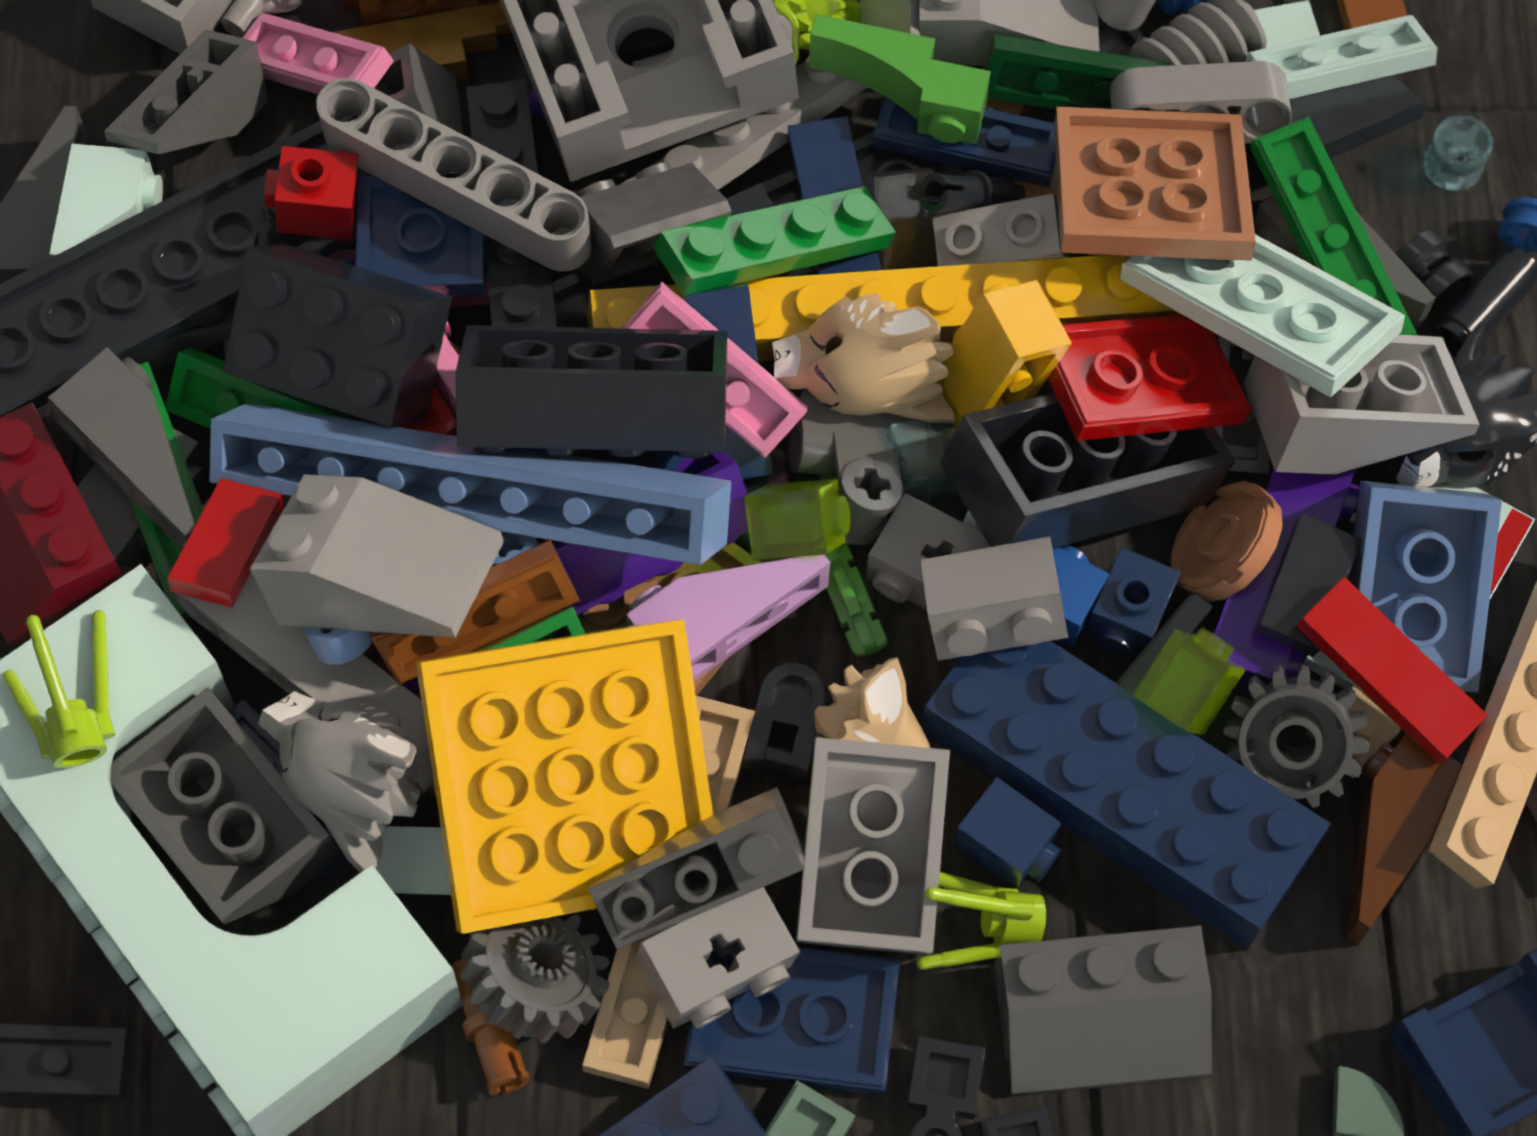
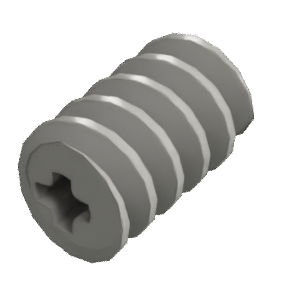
[1130,0,1267,66]

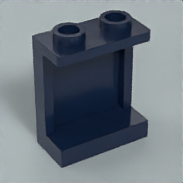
[1389,948,1537,1136]

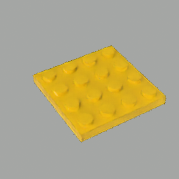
[416,618,713,934]

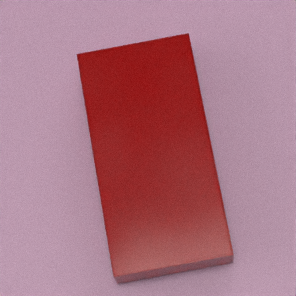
[168,478,284,608]

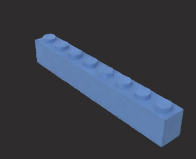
[210,403,731,565]

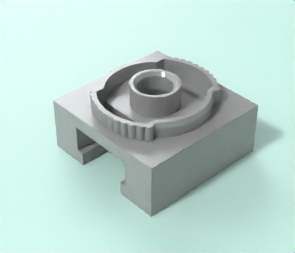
[499,0,799,182]

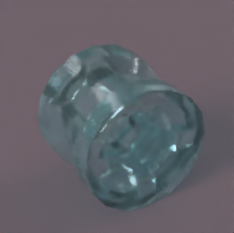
[1424,115,1494,191]

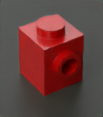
[264,146,358,240]

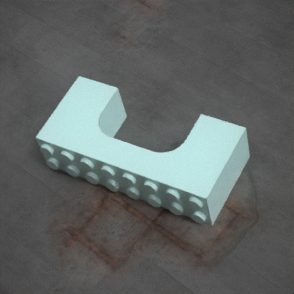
[0,564,462,1136]

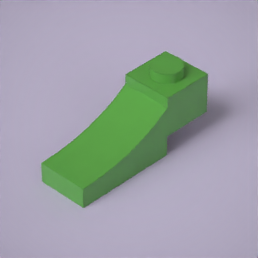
[809,14,991,145]

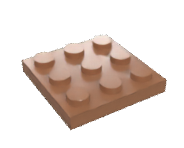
[1054,107,1256,261]

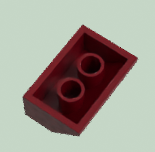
[0,402,122,648]

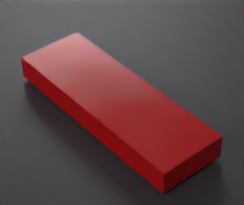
[1295,577,1487,764]

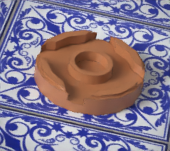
[1171,481,1283,602]

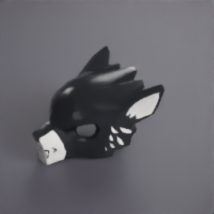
[1396,323,1537,487]

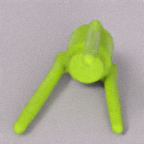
[3,610,116,768]
[917,871,1046,970]

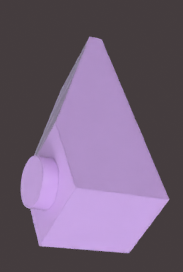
[626,553,830,682]

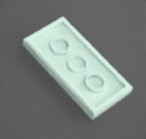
[1120,234,1405,398]

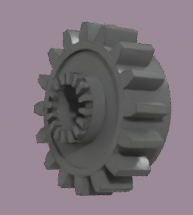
[1224,663,1369,808]
[460,914,610,1043]

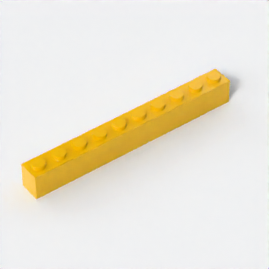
[587,255,1180,362]

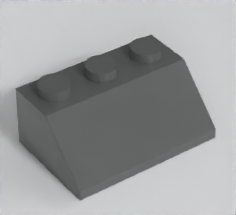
[110,687,342,924]
[993,926,1212,1097]

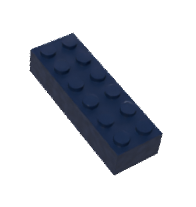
[921,641,1331,950]

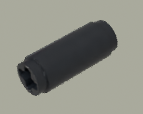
[1431,248,1537,358]

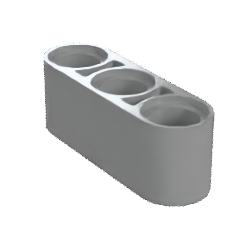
[1110,61,1293,143]

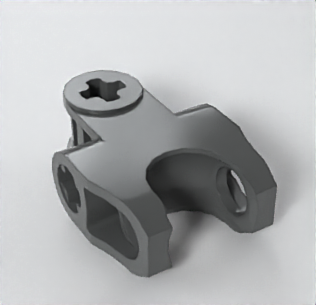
[785,389,925,545]

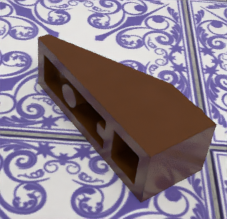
[1347,733,1463,946]

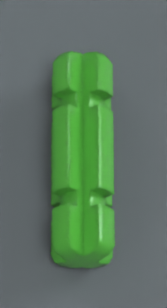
[812,538,888,657]

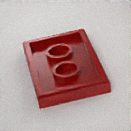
[1048,314,1252,441]

